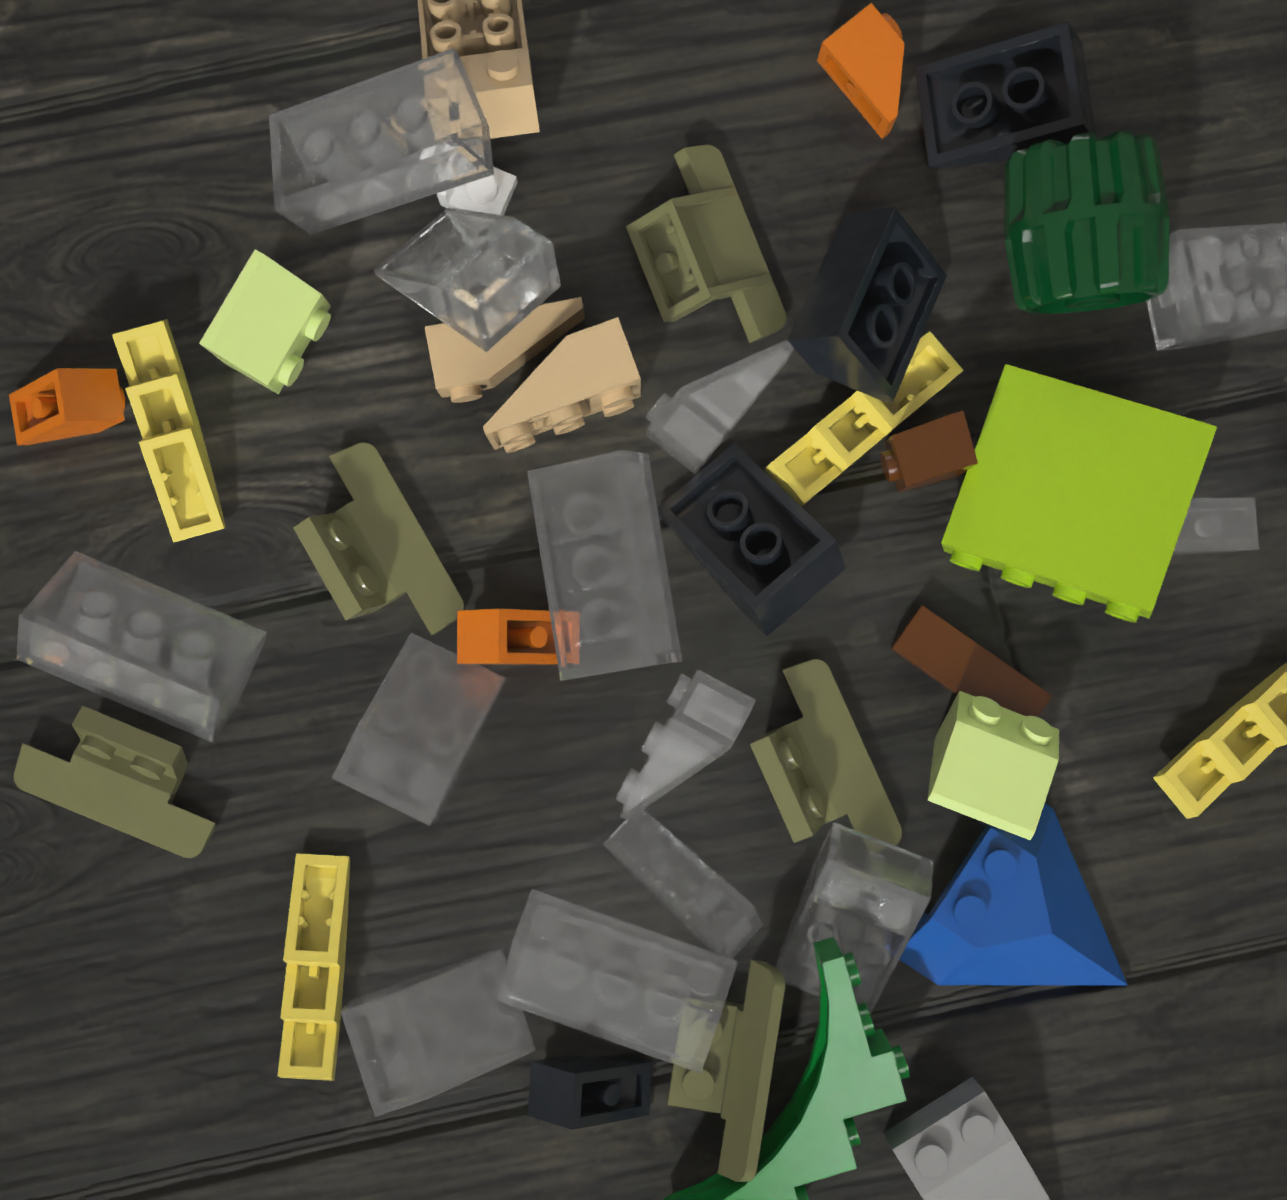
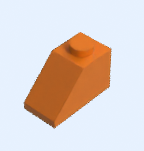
[817,3,905,139]
[9,368,125,446]
[457,609,579,664]

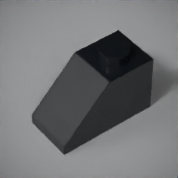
[528,1055,652,1130]

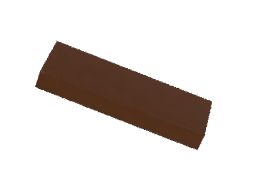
[890,605,1052,717]

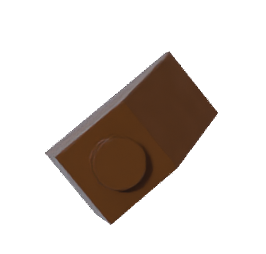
[880,411,978,493]

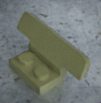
[626,144,787,343]
[293,443,464,636]
[750,659,902,861]
[14,706,216,858]
[667,960,785,1182]

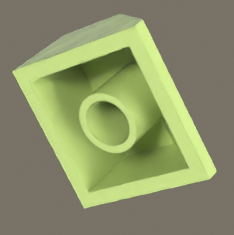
[199,249,331,394]
[928,691,1059,840]

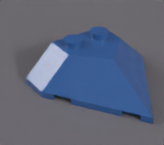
[892,803,1128,985]

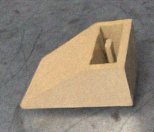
[418,0,540,146]
[483,317,641,453]

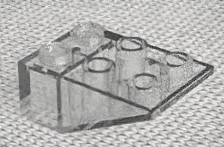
[374,207,561,352]
[1146,223,1287,351]
[332,632,506,826]
[615,669,756,820]
[774,822,933,1015]
[341,948,536,1117]

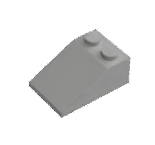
[883,1077,1050,1200]

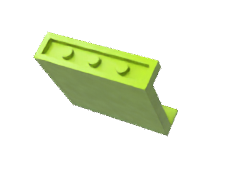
[941,364,1217,623]

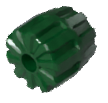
[1004,131,1170,314]

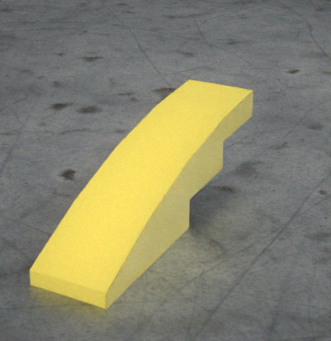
[112,319,226,543]
[764,331,964,507]
[1153,662,1287,819]
[277,854,350,1081]

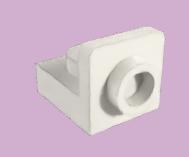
[432,144,518,229]

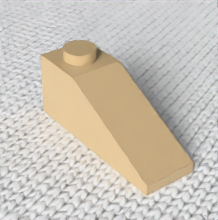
[424,297,585,403]

